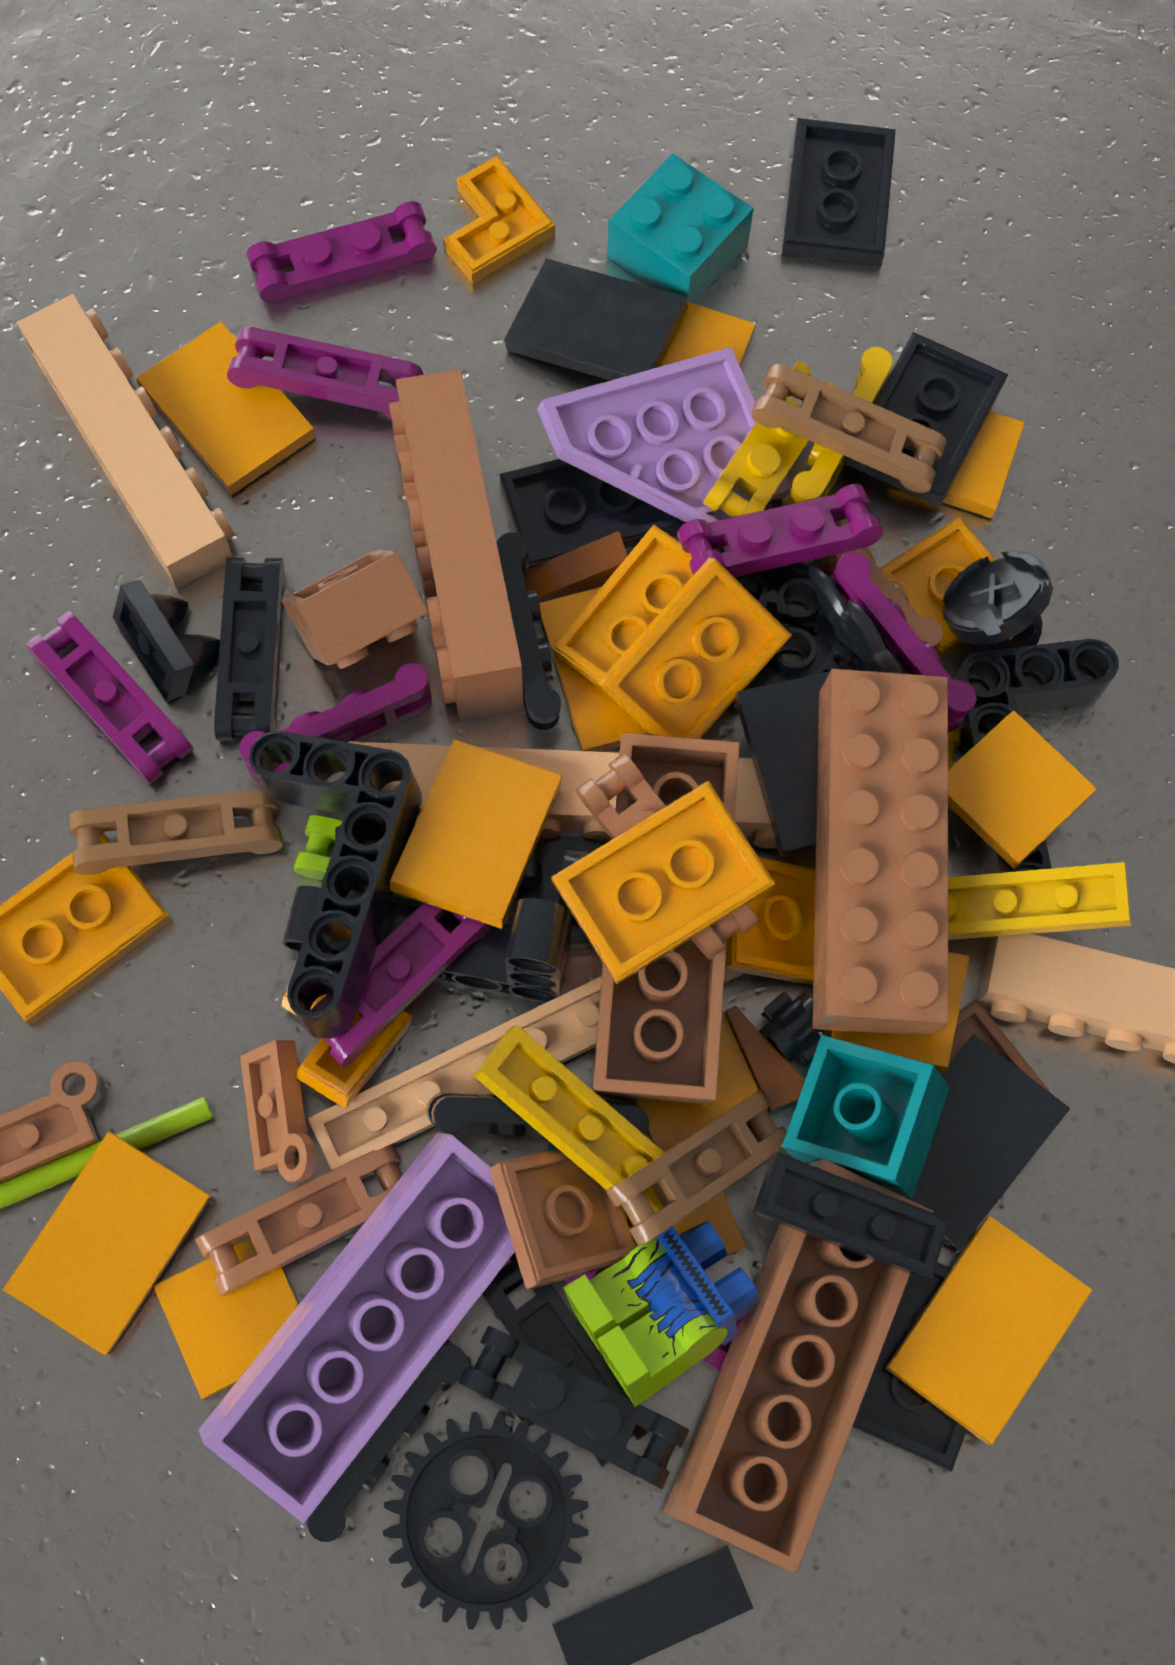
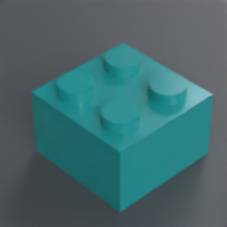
[607,153,754,304]
[782,1035,950,1200]

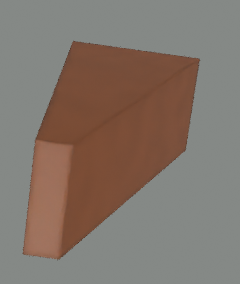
[524,531,627,603]
[725,1006,805,1116]

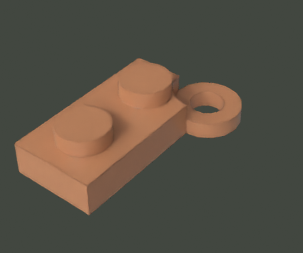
[240,1040,316,1182]
[0,1061,100,1183]

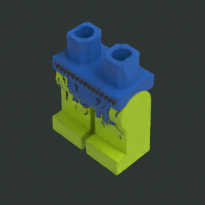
[563,1221,760,1407]

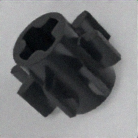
[759,991,827,1065]

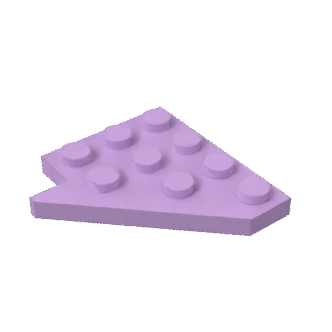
[537,347,791,523]

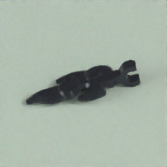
[807,565,905,674]

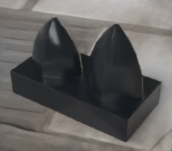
[112,579,220,702]

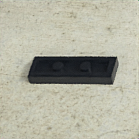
[753,1152,950,1280]
[552,1545,754,1665]

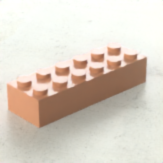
[389,369,524,721]
[813,669,948,1036]
[592,733,740,1105]
[663,1159,934,1574]

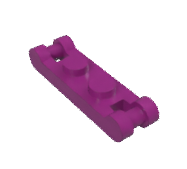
[247,201,437,303]
[227,327,424,419]
[677,484,883,577]
[830,552,977,733]
[25,611,194,784]
[239,663,432,782]
[301,903,492,1067]

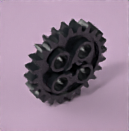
[733,558,853,709]
[383,1412,589,1630]

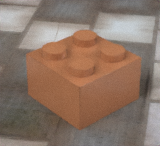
[281,549,428,669]

